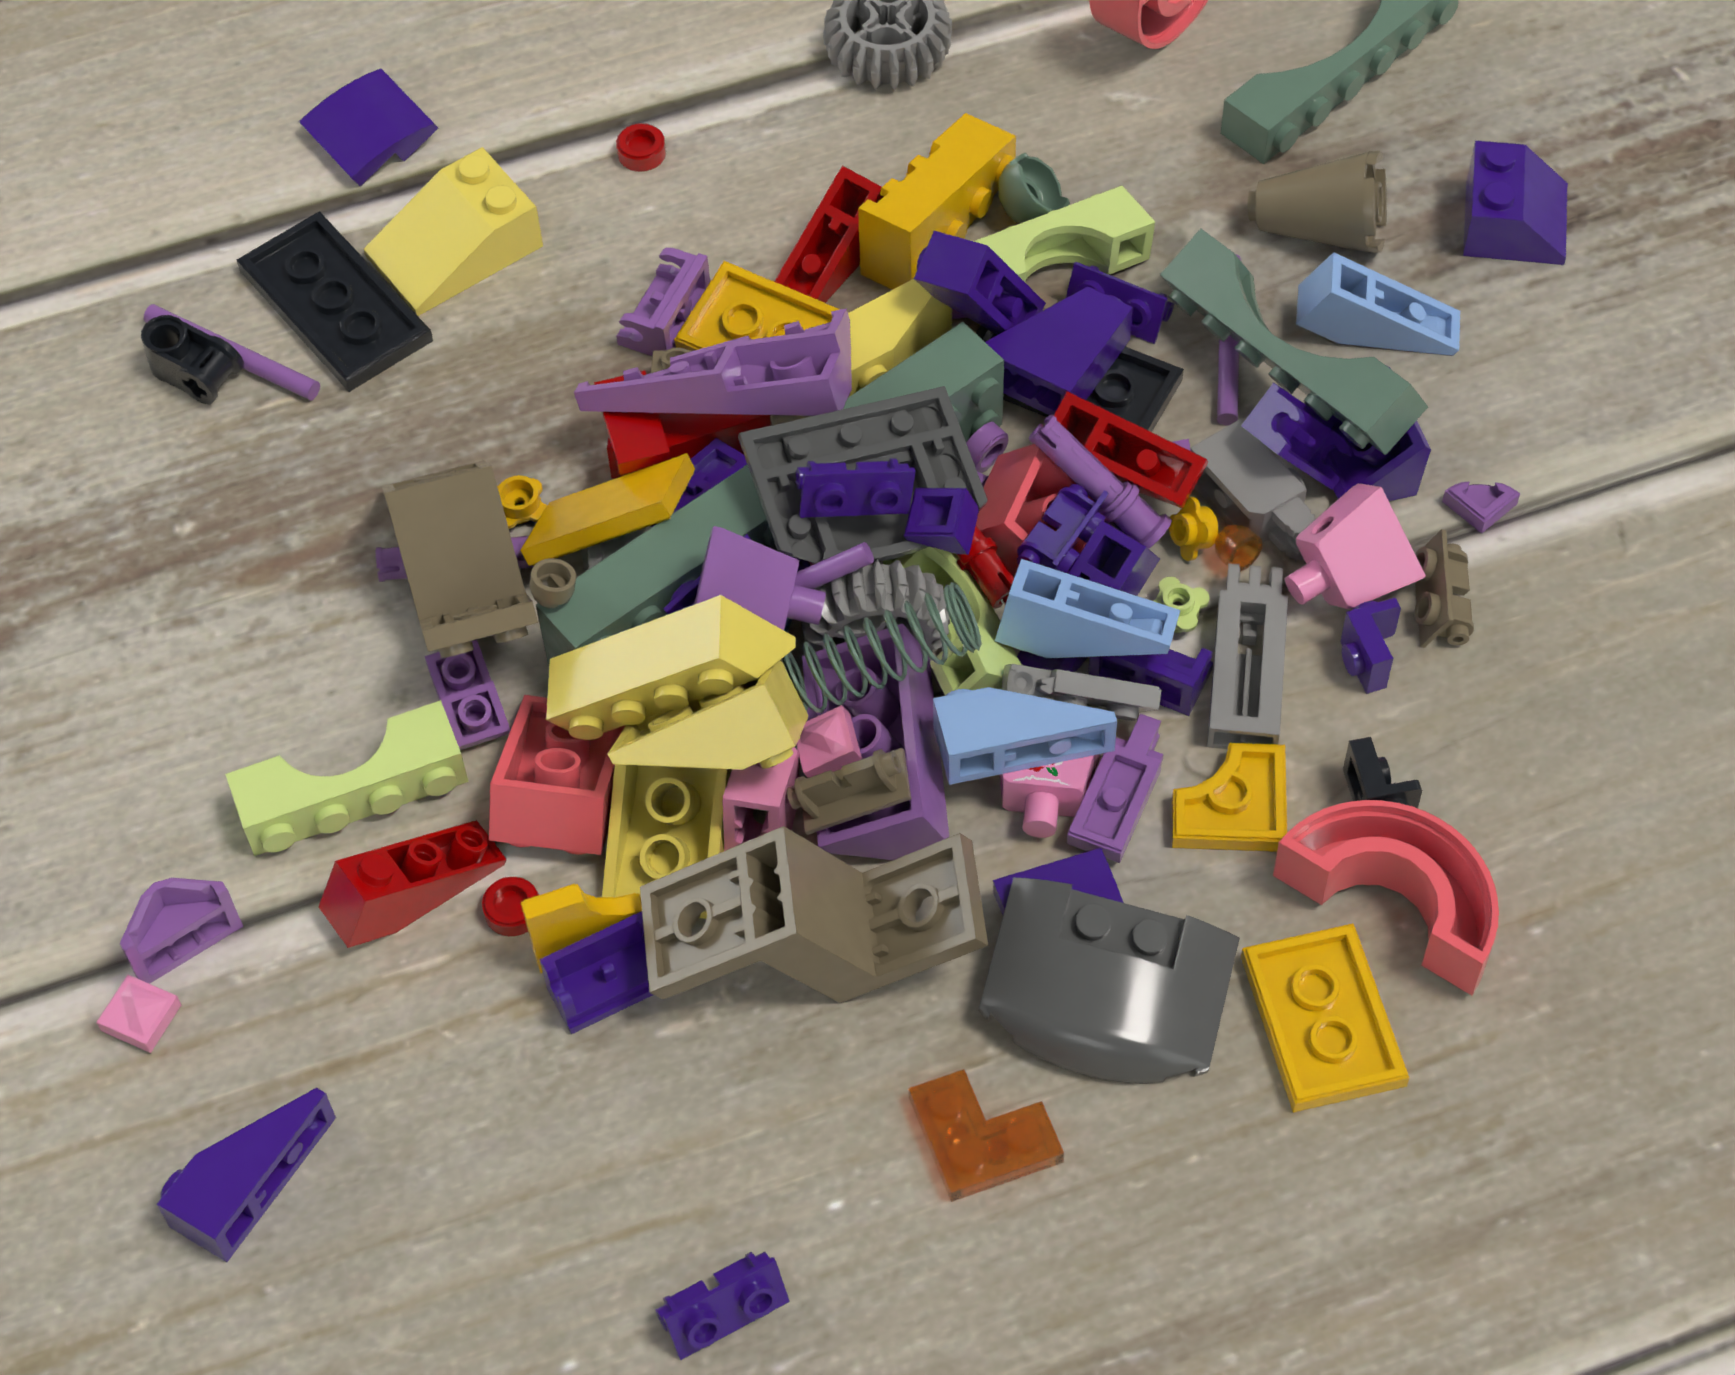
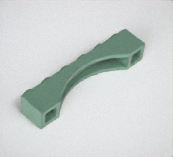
[1220,0,1459,164]
[1160,228,1428,455]

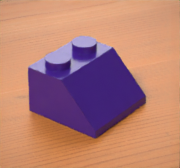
[1463,140,1568,265]

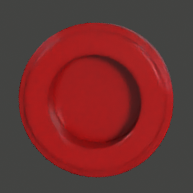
[616,124,666,172]
[482,877,539,937]

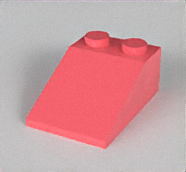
[489,695,626,855]

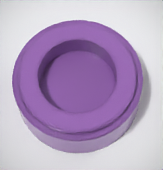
[966,422,1009,473]

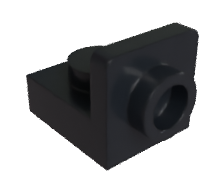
[1343,737,1422,808]

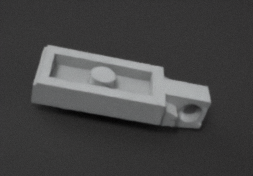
[1001,664,1161,721]

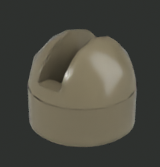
[530,558,576,608]

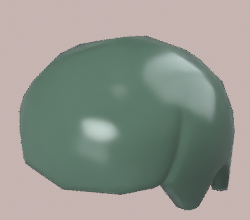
[998,153,1070,224]

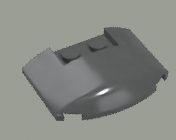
[738,386,988,563]
[978,878,1240,1083]

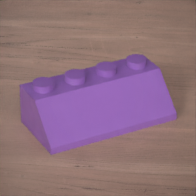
[802,624,950,860]

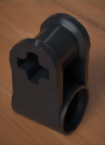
[141,315,244,404]

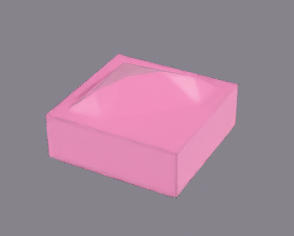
[796,705,862,778]
[96,975,181,1053]

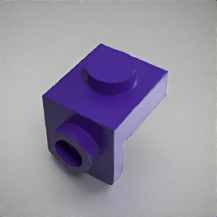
[1340,598,1401,694]

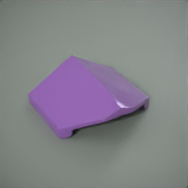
[120,878,243,984]

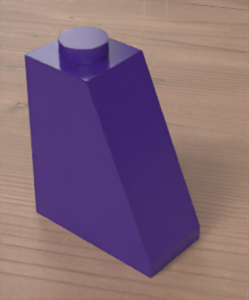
[985,286,1133,415]

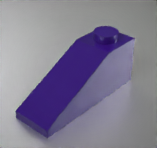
[914,231,1046,335]
[1017,520,1160,672]
[157,1087,336,1262]

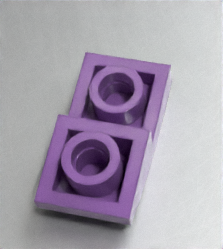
[425,639,511,750]

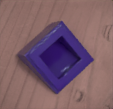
[904,488,979,554]

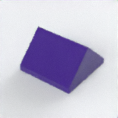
[1326,365,1431,501]

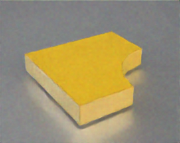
[1172,743,1287,852]
[521,883,642,974]

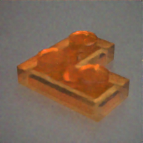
[909,1069,1064,1202]

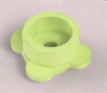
[1153,577,1210,633]

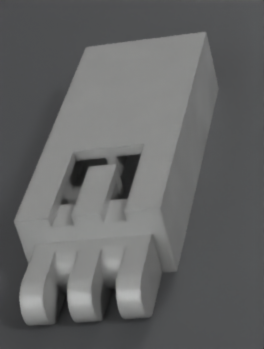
[1207,563,1288,749]

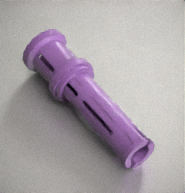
[1028,414,1172,549]

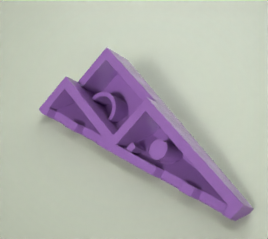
[574,309,852,416]

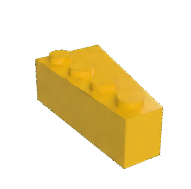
[858,113,1016,290]

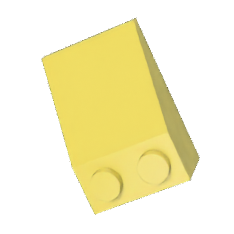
[363,147,543,316]
[848,279,952,397]
[608,660,809,770]
[602,764,732,919]

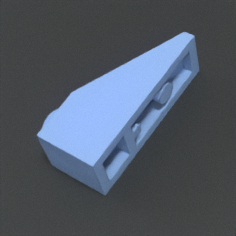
[1296,252,1460,356]
[995,559,1180,658]
[933,687,1117,785]

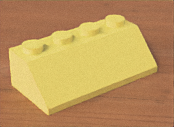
[546,595,796,740]

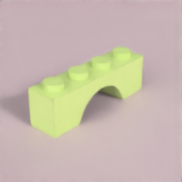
[973,186,1155,283]
[882,547,1021,695]
[225,700,469,856]

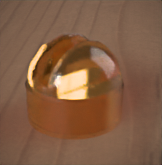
[1215,525,1263,571]

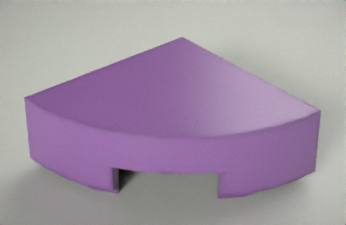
[1442,481,1520,533]

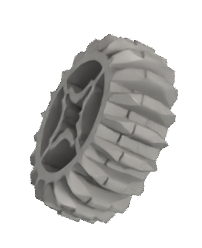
[823,0,952,91]
[801,559,950,653]

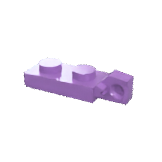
[1067,713,1164,863]

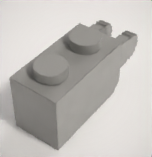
[1191,419,1316,561]

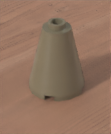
[1247,151,1387,253]

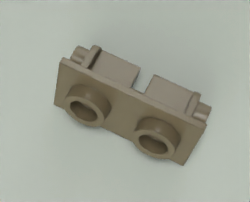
[1414,529,1474,648]
[787,748,911,835]

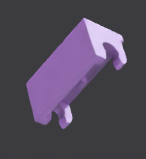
[616,248,710,356]

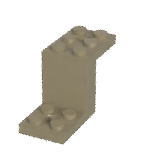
[382,460,538,658]
[640,826,988,1003]

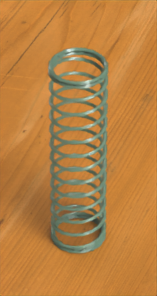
[783,582,982,714]

